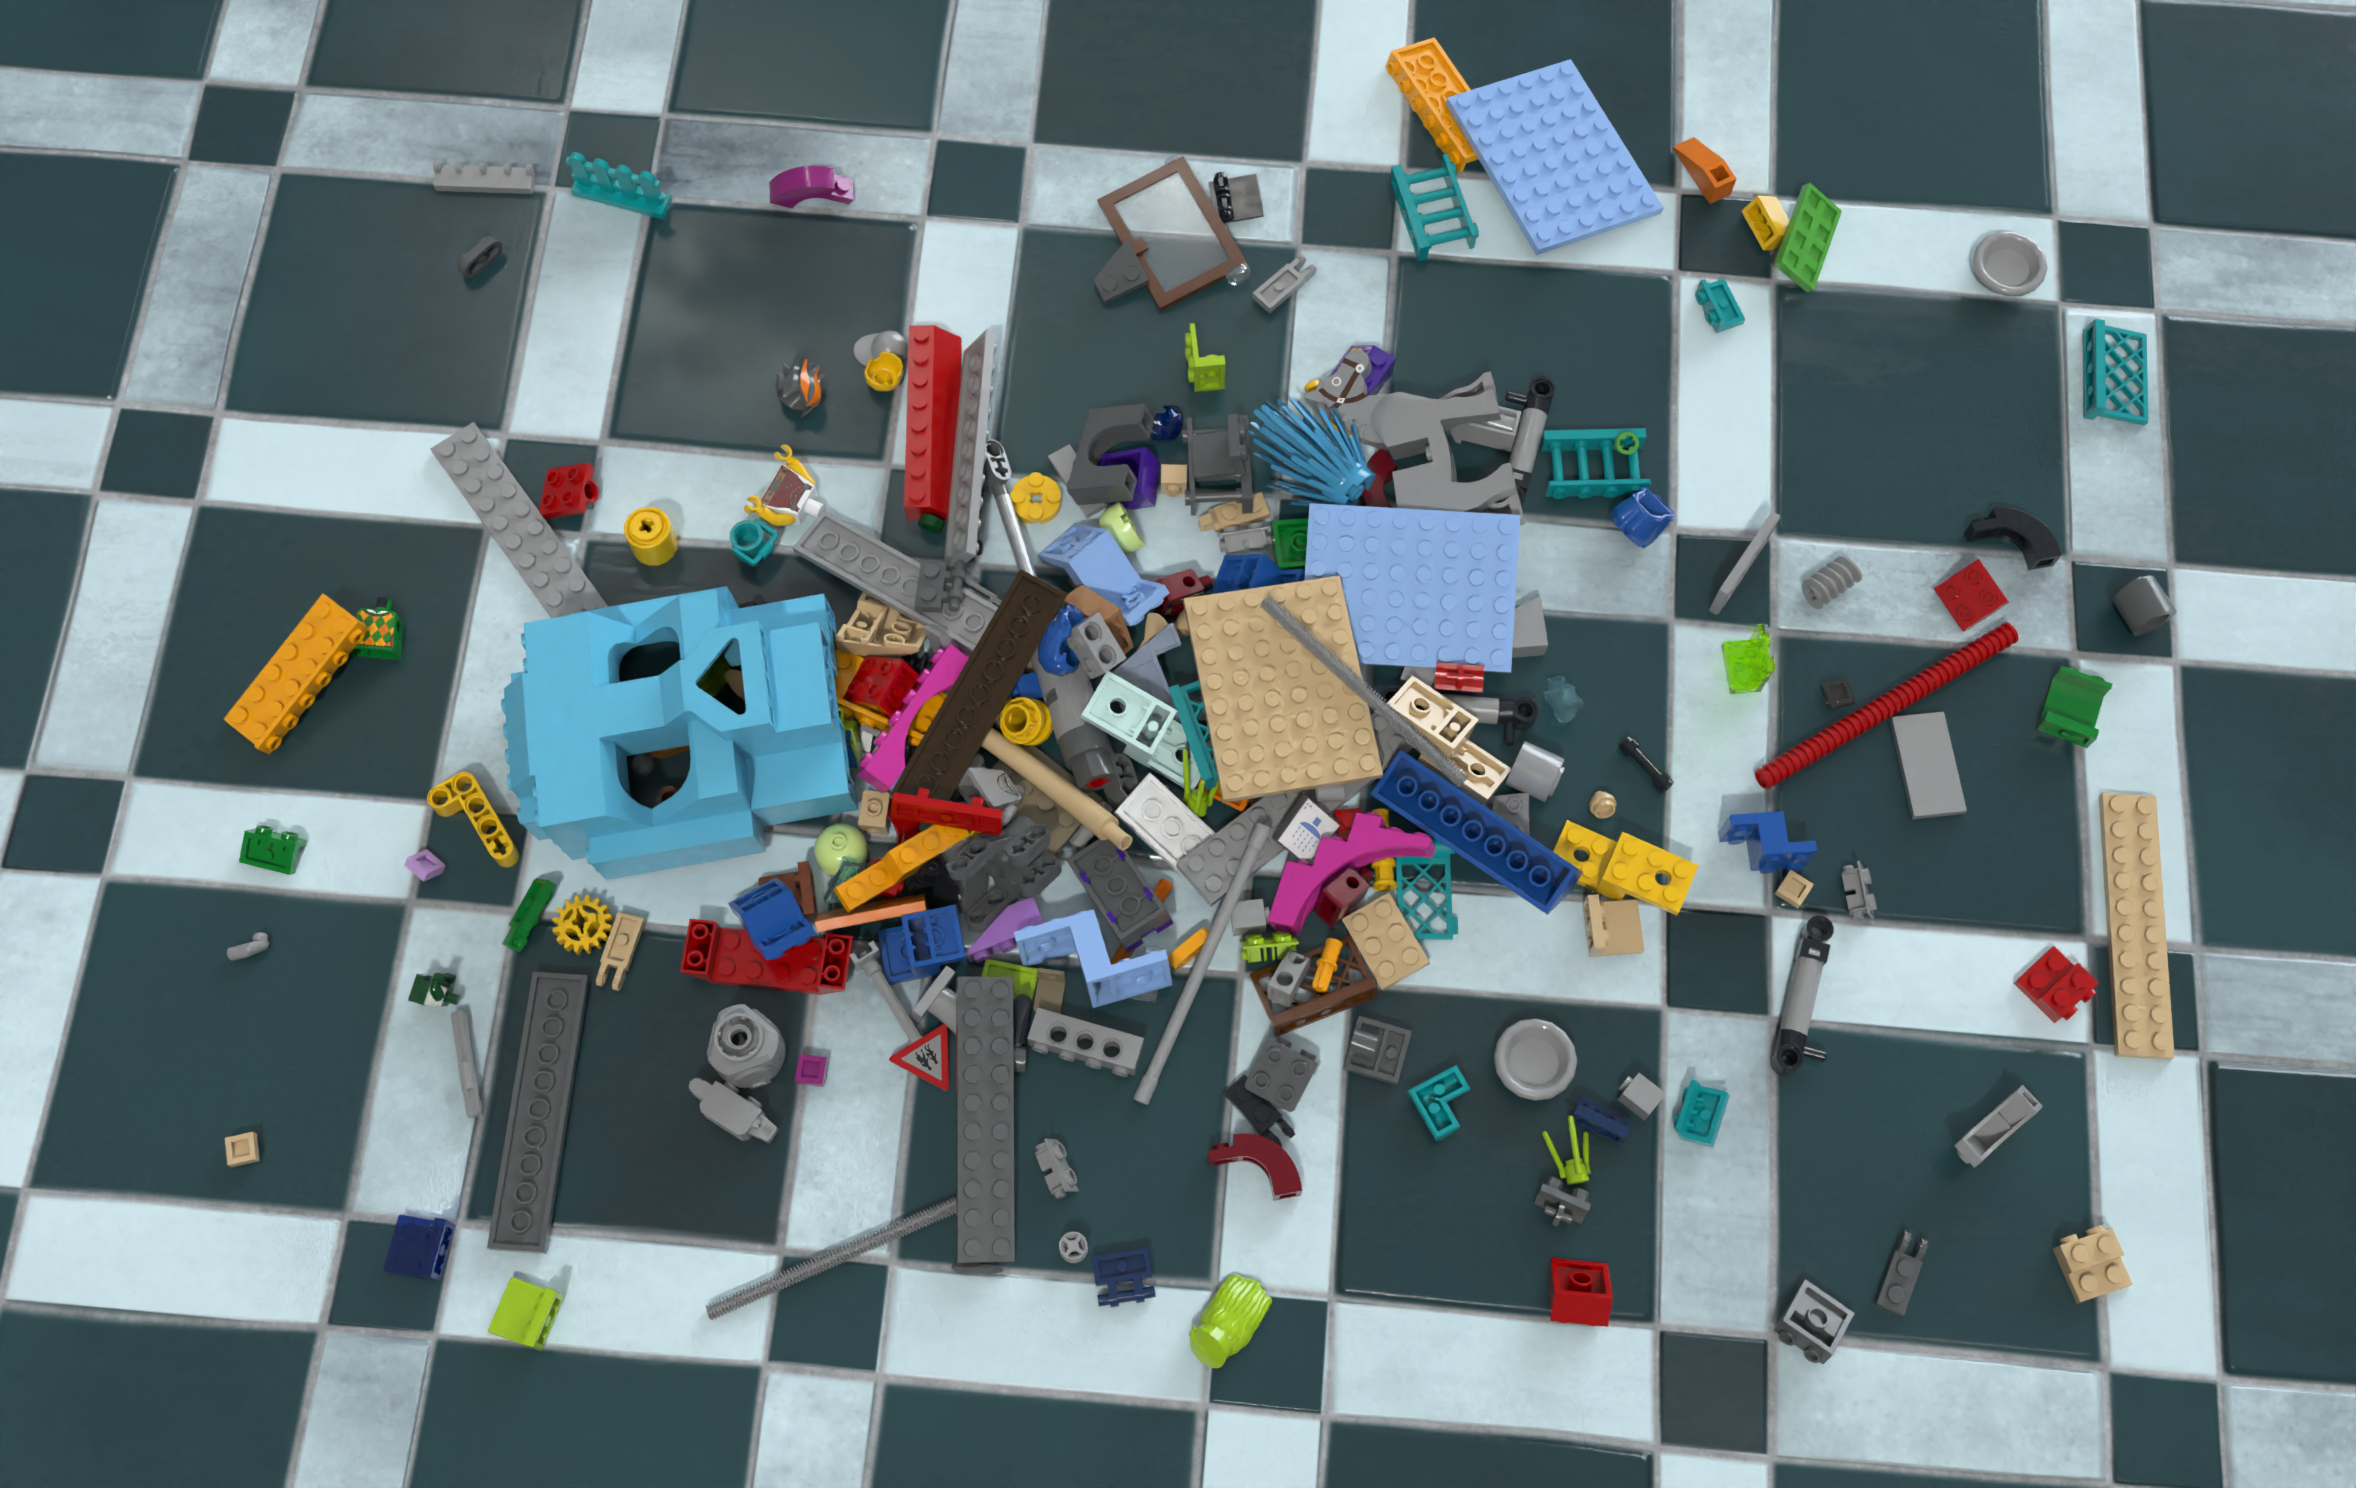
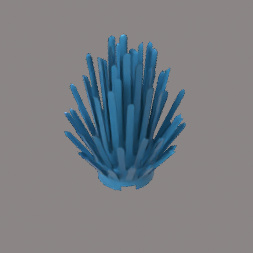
[1247,397,1376,506]

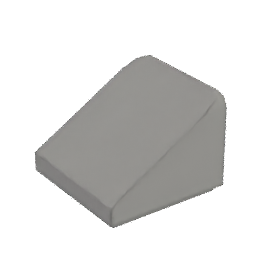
[924,625,957,652]

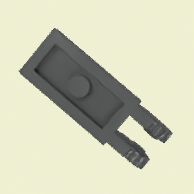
[1875,1230,1928,1316]

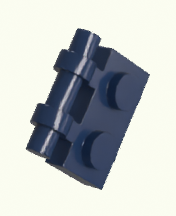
[1091,1247,1156,1308]

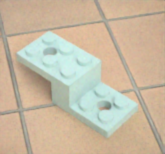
[1080,671,1212,792]

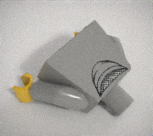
[958,765,1024,840]

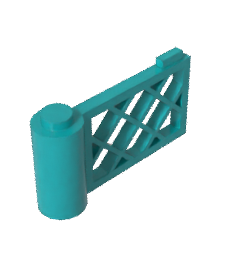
[1395,833,1458,940]

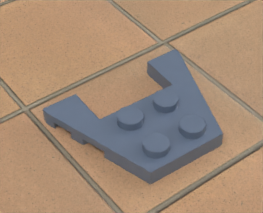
[1111,622,1206,722]

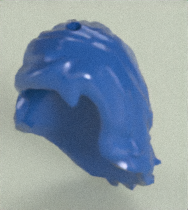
[1038,605,1086,677]

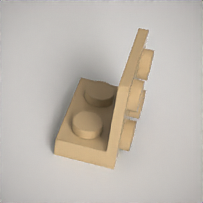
[1583,894,1644,957]

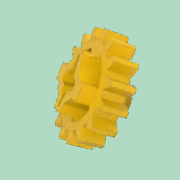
[552,895,614,955]

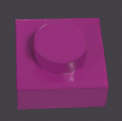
[795,1054,828,1087]

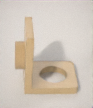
[858,790,890,835]

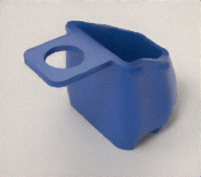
[1610,487,1675,549]

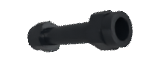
[1618,736,1674,793]

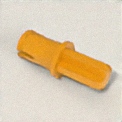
[1312,938,1343,992]

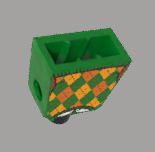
[350,597,403,661]

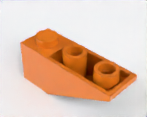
[1673,137,1737,204]

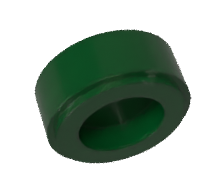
[918,514,945,534]

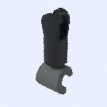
[1013,994,1032,1073]

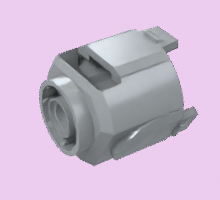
[707,1004,786,1090]

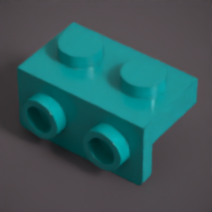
[1695,279,1745,333]
[1674,1079,1730,1148]

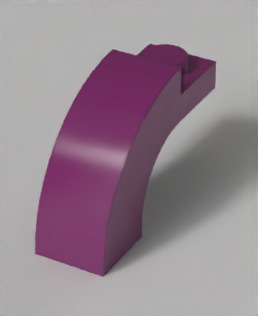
[769,166,853,209]

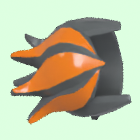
[776,356,825,418]

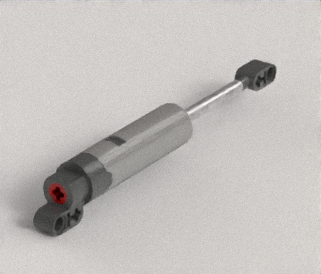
[982,439,1139,809]

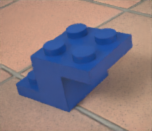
[1211,554,1305,594]
[1718,811,1817,874]
[728,877,816,960]
[877,905,966,985]

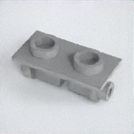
[1217,522,1272,554]
[1841,861,1877,920]
[1035,1138,1079,1199]

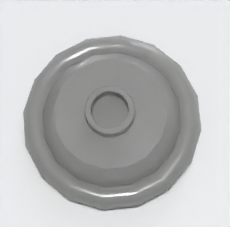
[1973,232,2047,296]
[1494,1019,1577,1101]

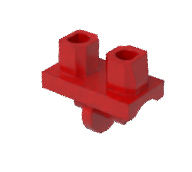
[1434,662,1485,693]

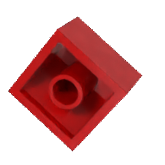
[1548,1258,1613,1327]

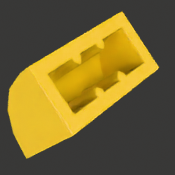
[1741,196,1789,250]

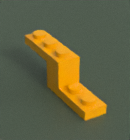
[833,825,970,913]

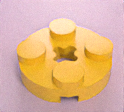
[1010,472,1062,524]

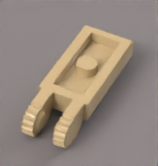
[596,911,646,991]

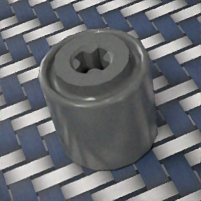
[2111,575,2177,636]

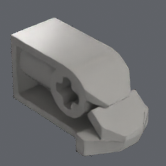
[1450,406,1521,452]

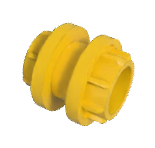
[1000,697,1053,746]

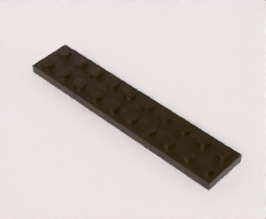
[890,569,1067,801]

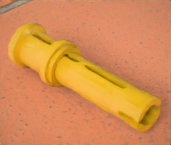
[1371,809,1397,892]

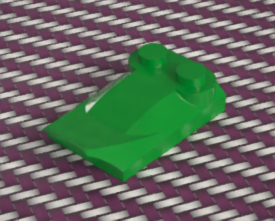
[1271,518,1309,570]

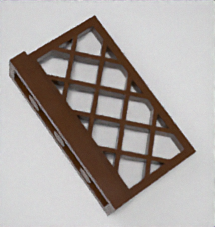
[1250,935,1377,1037]

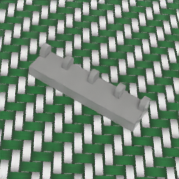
[433,161,536,194]

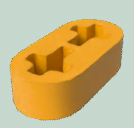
[1168,927,1209,971]

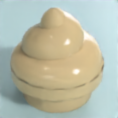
[1589,791,1616,819]

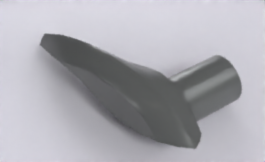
[951,1263,1003,1275]

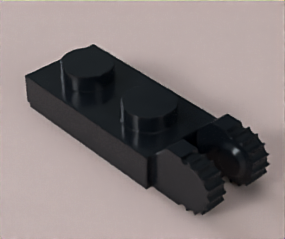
[1224,1074,1295,1147]

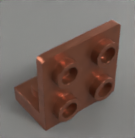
[758,861,818,923]

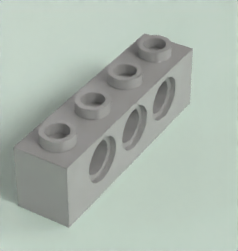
[1027,1007,1144,1077]

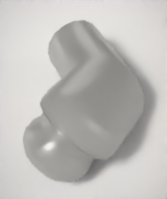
[227,932,270,961]

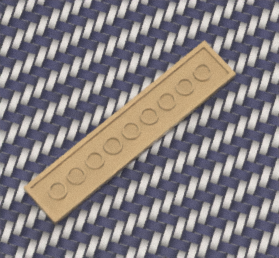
[2099,793,2175,1060]

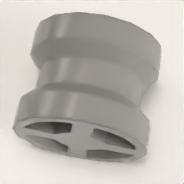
[1059,1232,1088,1264]

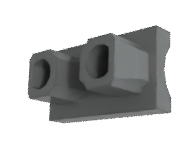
[1534,1176,1591,1227]

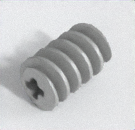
[1802,556,1862,609]

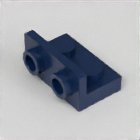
[1571,1096,1631,1145]

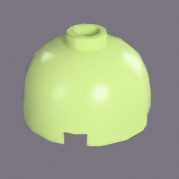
[1099,502,1145,554]
[814,823,869,878]

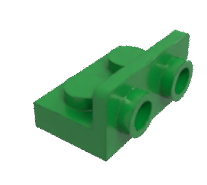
[239,825,307,875]

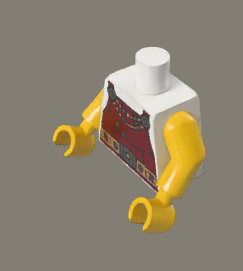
[744,444,825,527]

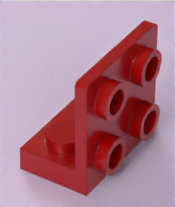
[843,655,919,719]

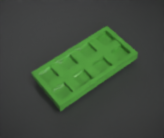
[1774,183,1842,292]

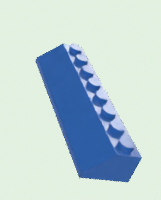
[1371,749,1583,915]

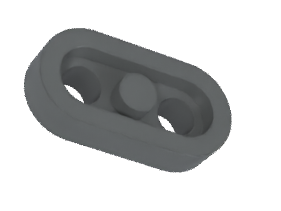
[458,236,502,278]

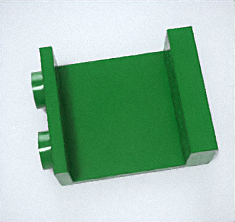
[2036,666,2113,748]

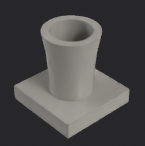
[910,965,956,1035]

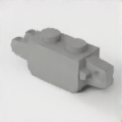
[688,1077,779,1143]

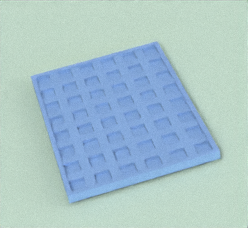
[1445,59,1664,255]
[1304,503,1520,673]

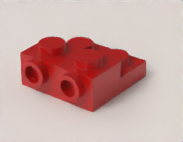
[2014,946,2099,1023]

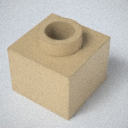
[1161,464,1187,497]

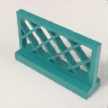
[2083,319,2149,425]
[1169,681,1218,790]

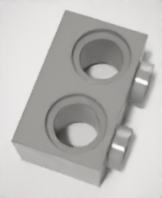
[1067,612,1126,679]

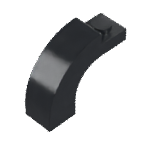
[1964,508,2062,570]

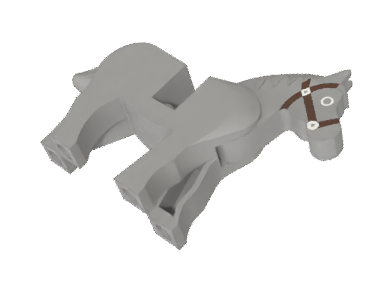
[1303,350,1525,525]

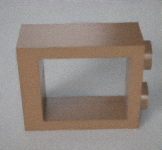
[1063,584,1134,654]

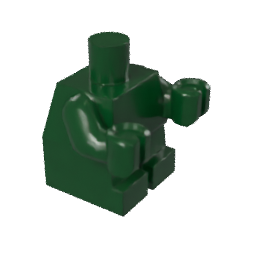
[408,973,461,1006]

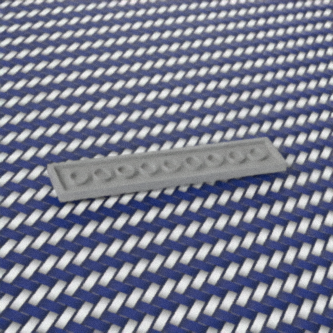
[944,329,997,571]
[430,422,608,618]
[793,510,998,653]
[1176,711,1414,907]

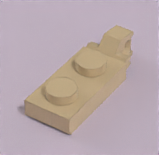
[1198,492,1270,533]

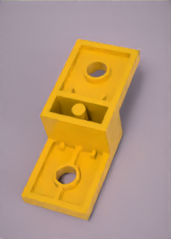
[1553,820,1699,916]

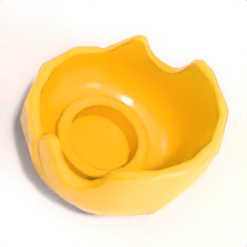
[864,352,904,392]

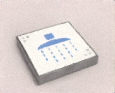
[1272,794,1341,865]

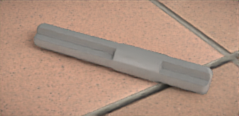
[451,1010,482,1118]

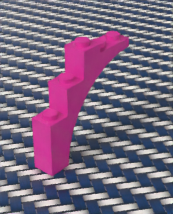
[1267,812,1436,936]

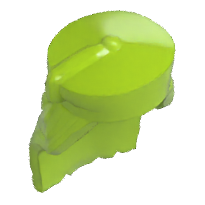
[1189,1274,1272,1368]

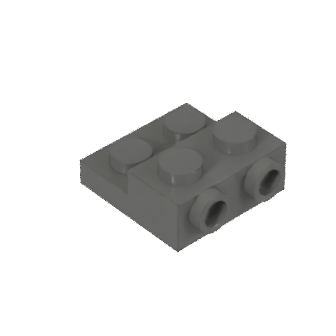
[1773,1279,1855,1364]

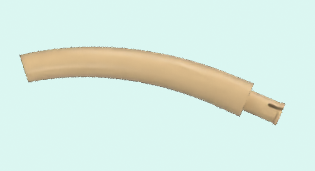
[982,728,1133,851]

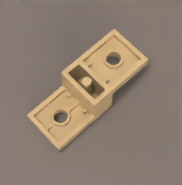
[1387,675,1511,806]

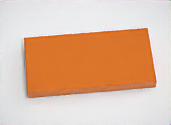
[815,893,927,932]

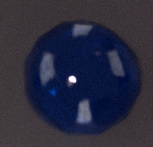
[1150,405,1184,443]

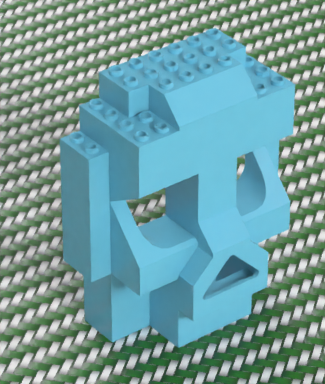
[501,586,859,880]

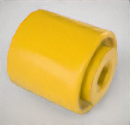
[624,507,678,566]

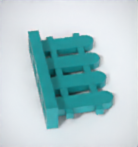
[566,152,672,220]

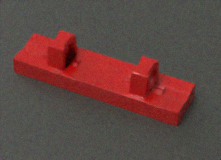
[892,788,1003,835]

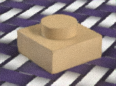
[1775,870,1814,909]
[225,1132,260,1167]

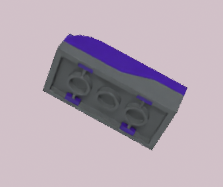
[1066,839,1174,953]

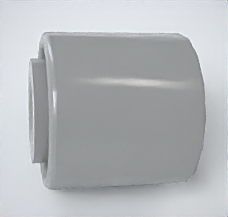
[1505,741,1565,802]

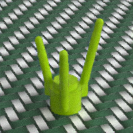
[1183,749,1219,817]
[1542,1115,1591,1185]

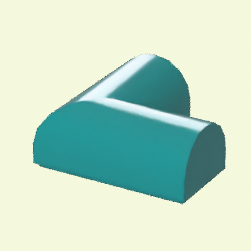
[1408,1065,1470,1141]

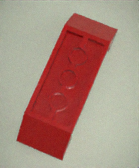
[680,919,854,995]

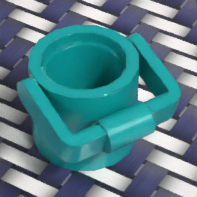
[730,518,777,567]

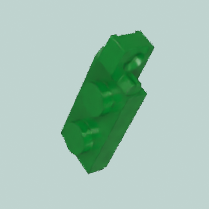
[502,878,556,952]

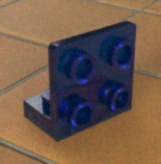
[384,1215,456,1282]

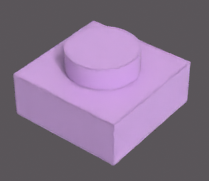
[405,849,446,882]

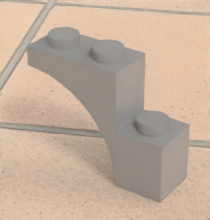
[1954,1085,2043,1168]

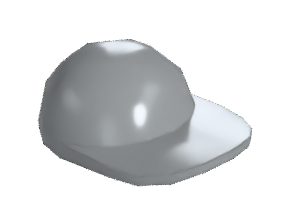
[854,330,908,367]

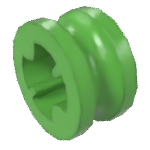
[1614,432,1639,454]

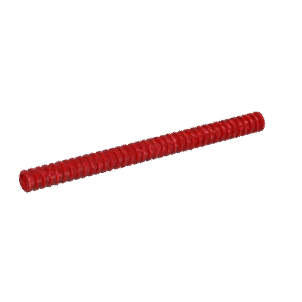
[1755,622,2019,790]

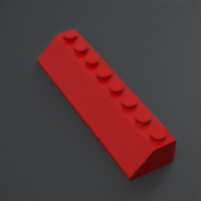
[904,325,962,521]

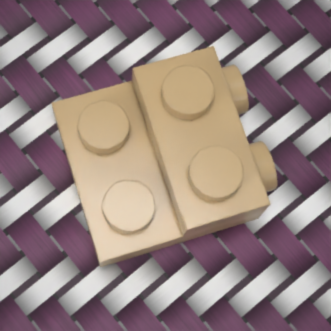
[2053,1225,2133,1304]

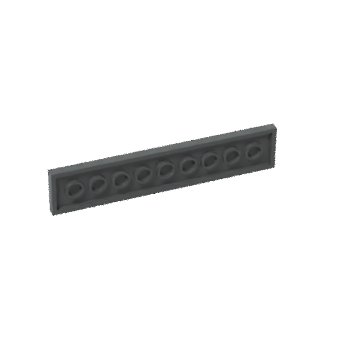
[487,971,590,1254]
[956,977,1015,1263]

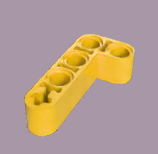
[427,772,520,867]

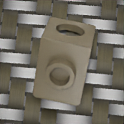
[1033,968,1066,1014]

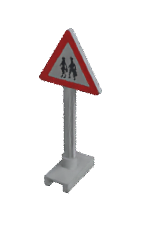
[849,941,949,1091]

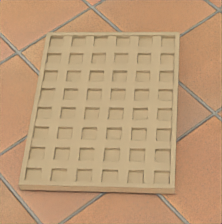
[1183,576,1383,803]

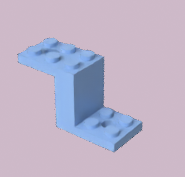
[1038,523,1169,626]
[1014,909,1172,1008]

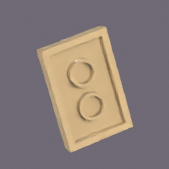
[1342,892,1430,991]

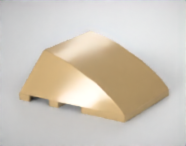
[835,592,927,657]

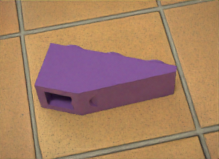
[966,897,1044,963]

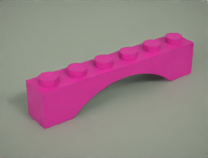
[857,644,969,794]

